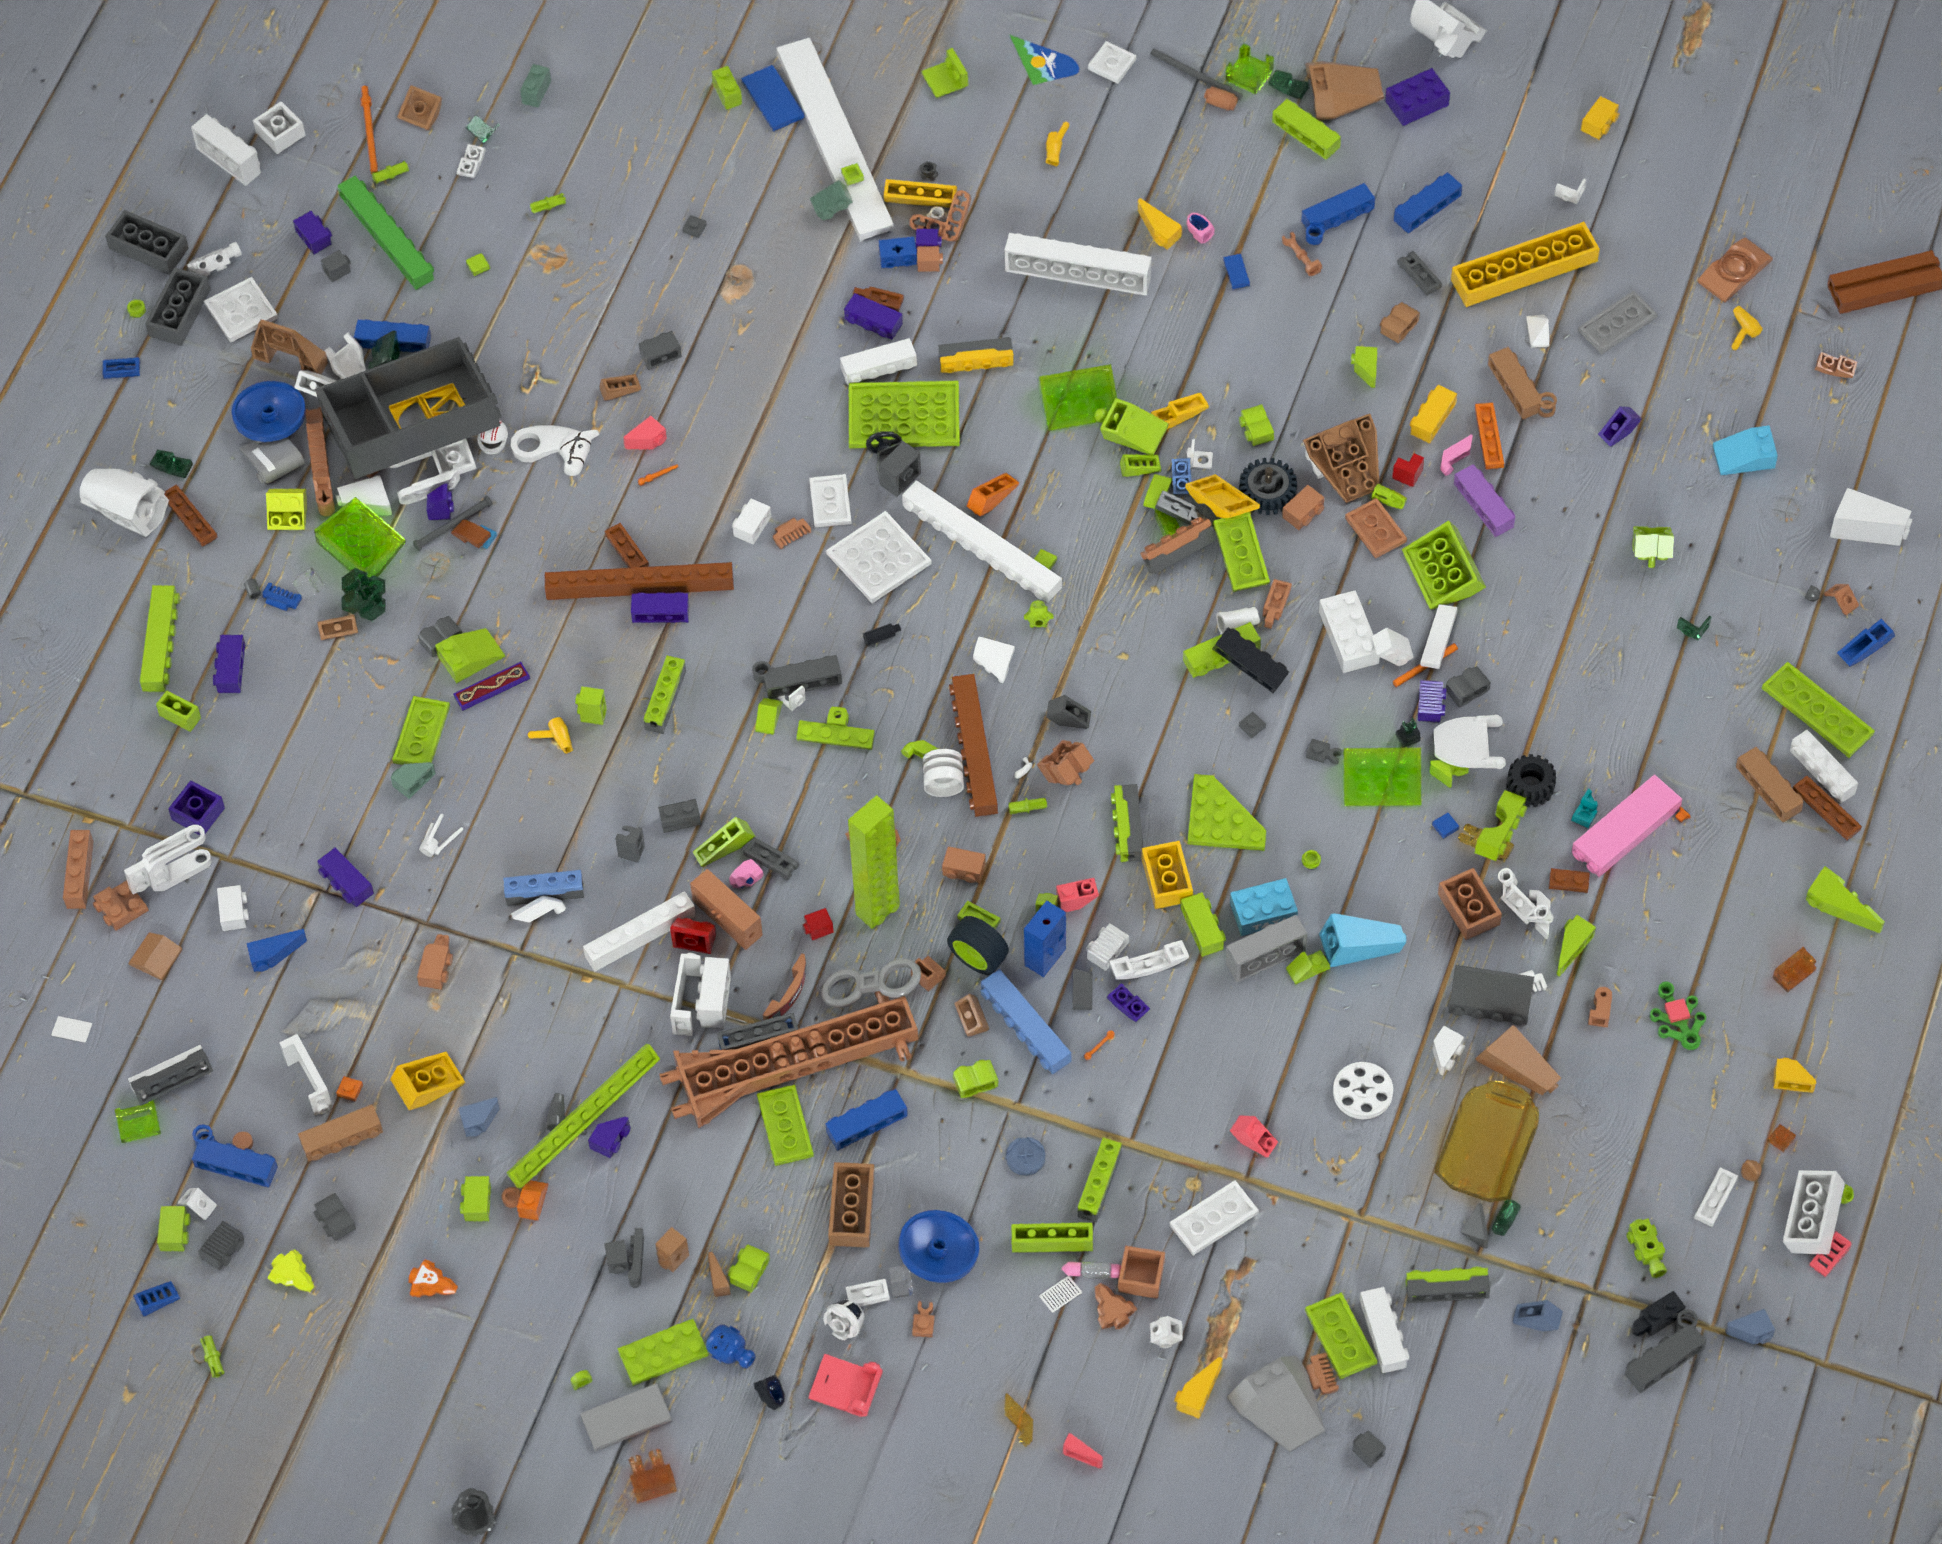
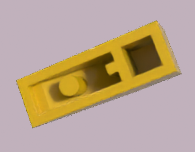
[1138,198,1182,250]
[1174,1357,1223,1419]

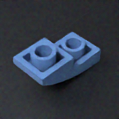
[1172,458,1191,495]

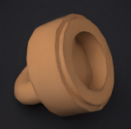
[1741,1159,1762,1181]

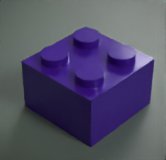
[168,780,225,835]

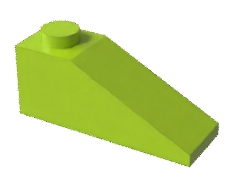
[692,817,756,867]
[1557,915,1596,977]

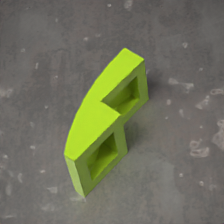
[1143,474,1172,510]

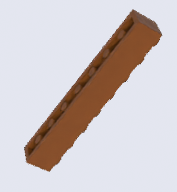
[949,674,998,817]

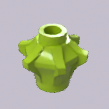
[1024,600,1053,628]

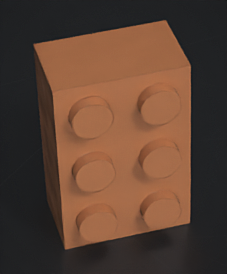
[1438,868,1502,940]

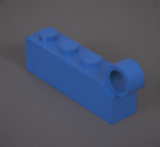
[1301,183,1375,245]

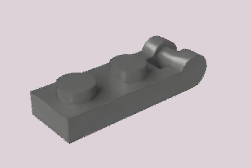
[1397,251,1442,295]
[743,837,800,880]
[628,1228,644,1288]

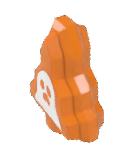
[408,1259,458,1298]

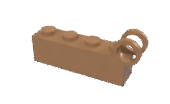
[1488,347,1557,419]

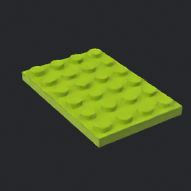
[849,381,960,448]

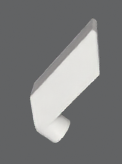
[1528,890,1551,939]
[511,895,566,923]

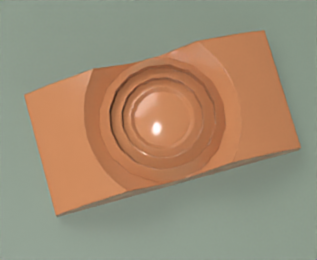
[1697,237,1773,303]

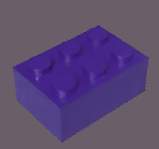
[1385,68,1450,126]

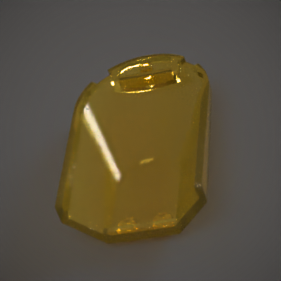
[1434,1081,1539,1202]

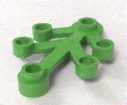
[1650,981,1707,1050]

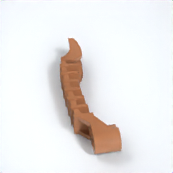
[306,407,335,516]

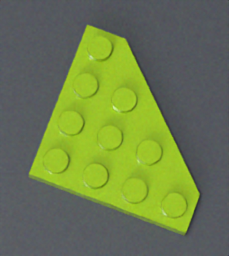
[1188,774,1266,851]

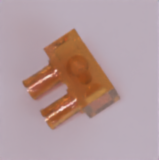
[628,1449,677,1503]

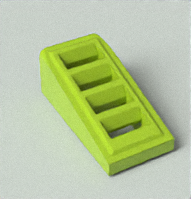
[1120,454,1161,477]

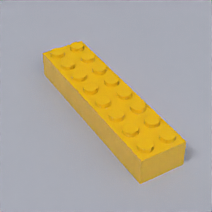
[1451,222,1600,307]

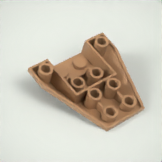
[1305,61,1384,120]
[1303,413,1380,503]

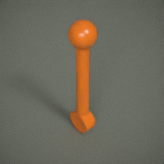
[1084,1030,1115,1060]

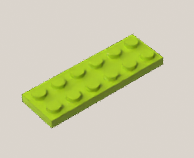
[1762,662,1875,758]

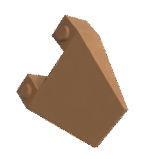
[251,319,328,375]

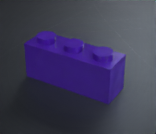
[844,293,903,340]
[631,592,689,623]
[213,635,246,693]
[317,847,374,907]

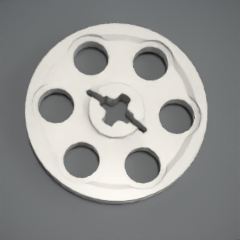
[1333,1062,1393,1119]

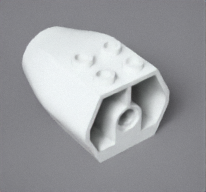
[80,468,169,537]

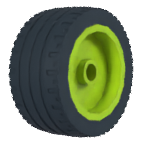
[947,916,1009,975]

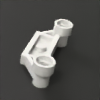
[1498,868,1554,925]

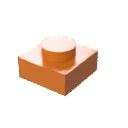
[336,1076,363,1102]

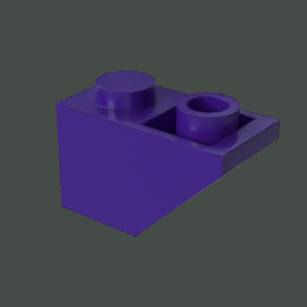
[427,484,454,520]
[588,1116,631,1159]

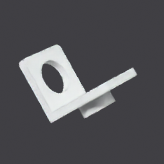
[1555,179,1586,204]
[1187,439,1213,469]
[778,686,806,711]
[177,1188,217,1220]

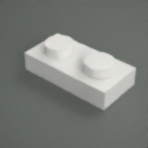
[846,1279,890,1307]

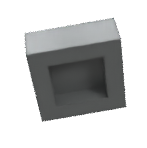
[682,215,707,238]
[1239,712,1266,738]

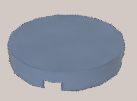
[1006,1137,1046,1176]

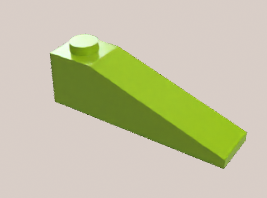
[1806,866,1885,933]

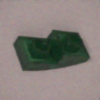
[149,449,193,478]

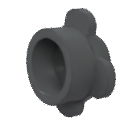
[919,161,938,179]

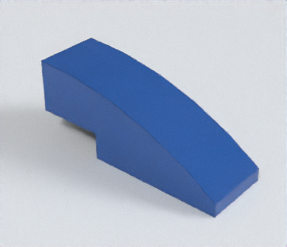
[1837,619,1895,667]

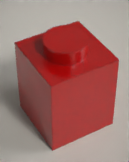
[802,908,834,941]

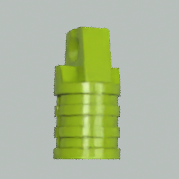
[1371,484,1407,509]

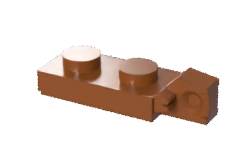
[853,286,904,312]

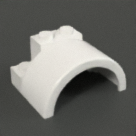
[1411,0,1487,58]

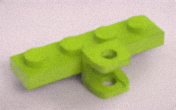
[796,706,875,750]

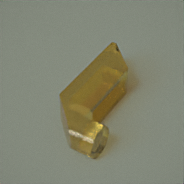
[1005,1393,1033,1447]

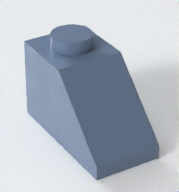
[458,1097,500,1137]
[1513,1300,1563,1332]
[1725,1309,1775,1345]

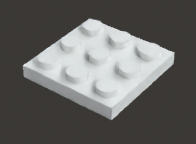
[204,277,278,343]

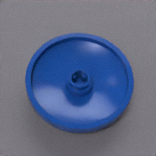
[232,381,306,442]
[898,1210,979,1283]

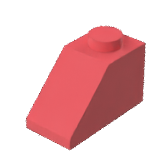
[623,416,667,450]

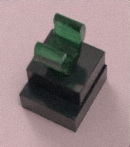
[1396,718,1421,748]

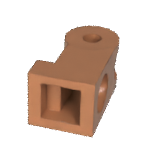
[1588,987,1612,1028]

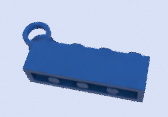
[192,1124,278,1188]

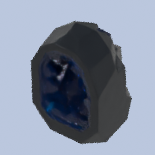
[754,1375,785,1410]

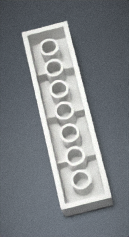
[1005,233,1151,296]

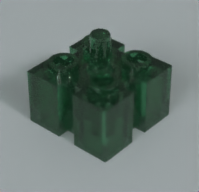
[342,568,386,621]

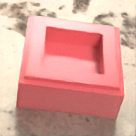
[1664,998,1690,1023]

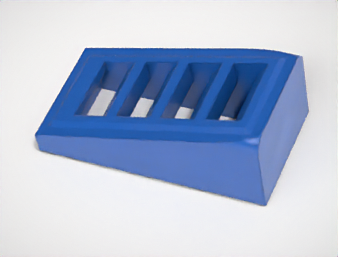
[133,1281,180,1317]

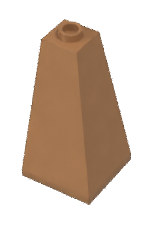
[1475,1025,1561,1095]

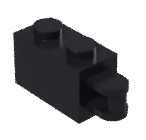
[1632,1291,1686,1336]

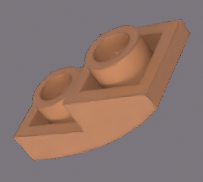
[1815,352,1858,378]

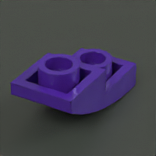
[1107,983,1150,1022]

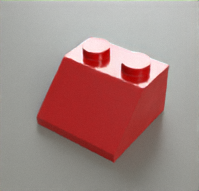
[670,918,716,954]

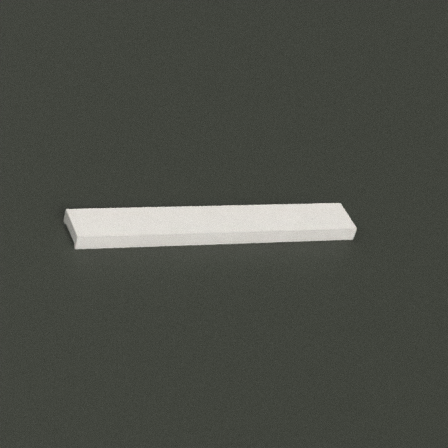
[777,38,894,242]

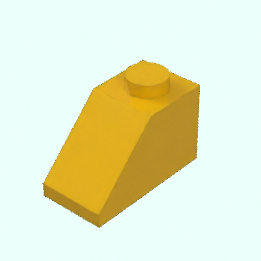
[1773,1058,1816,1093]

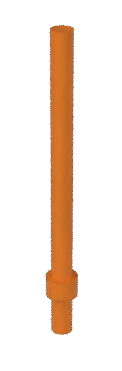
[361,86,378,175]

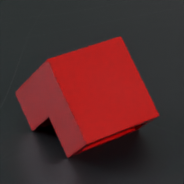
[1392,453,1424,487]

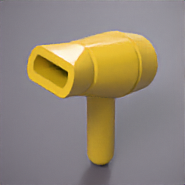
[1045,121,1070,166]
[1731,305,1763,350]
[528,717,573,754]

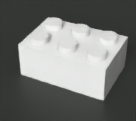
[695,957,731,1029]

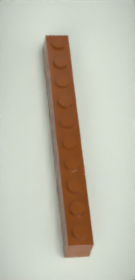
[545,562,734,600]

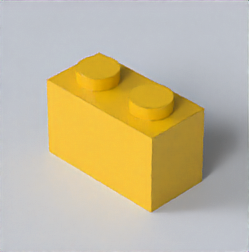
[1581,96,1619,140]

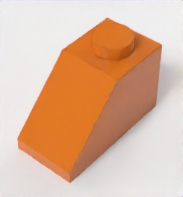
[517,1180,548,1221]

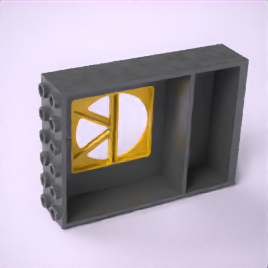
[315,337,502,479]

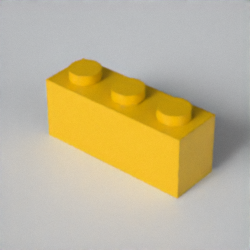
[1409,385,1457,443]

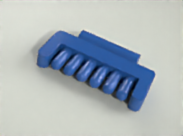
[262,583,302,611]

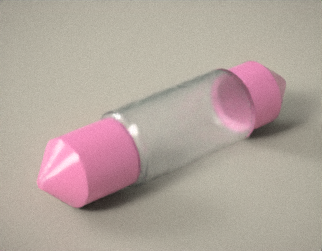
[1062,1261,1121,1279]

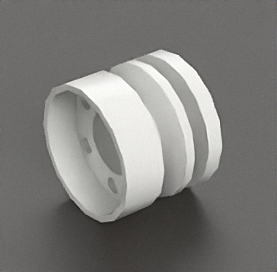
[923,749,964,797]

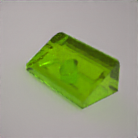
[1154,509,1180,537]

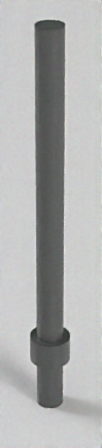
[1151,48,1243,101]

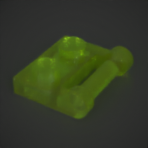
[114,1100,161,1143]

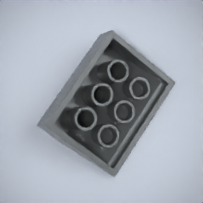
[1448,965,1534,1025]

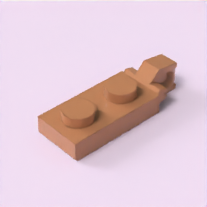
[1263,579,1292,629]

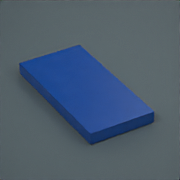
[741,64,805,131]

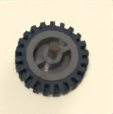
[1239,458,1297,515]

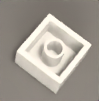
[253,102,305,154]

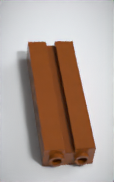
[1827,250,1942,314]

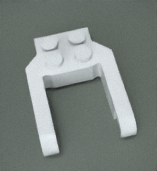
[390,439,477,505]
[124,825,212,894]

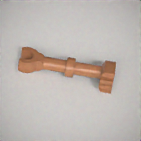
[1282,232,1322,276]

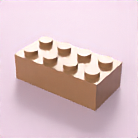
[828,1162,875,1248]

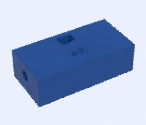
[1024,900,1066,977]

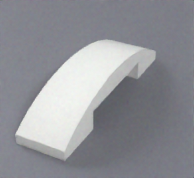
[1109,940,1189,980]

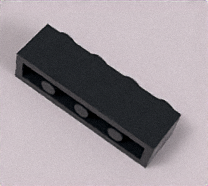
[1212,627,1289,693]

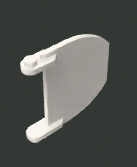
[1433,715,1506,769]

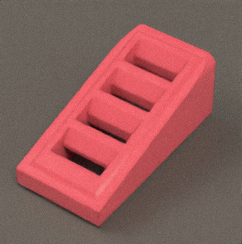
[1809,1232,1852,1277]
[1063,1433,1103,1469]

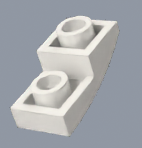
[457,144,486,178]

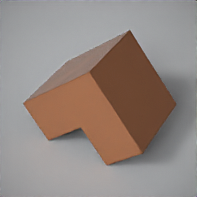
[911,956,946,992]

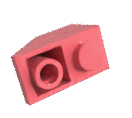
[1056,878,1099,912]
[1230,1115,1278,1157]

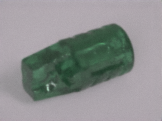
[1492,1199,1521,1236]

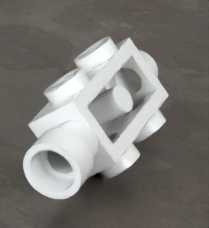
[187,242,242,276]

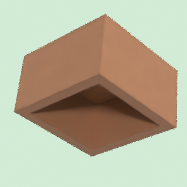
[1118,1246,1165,1299]

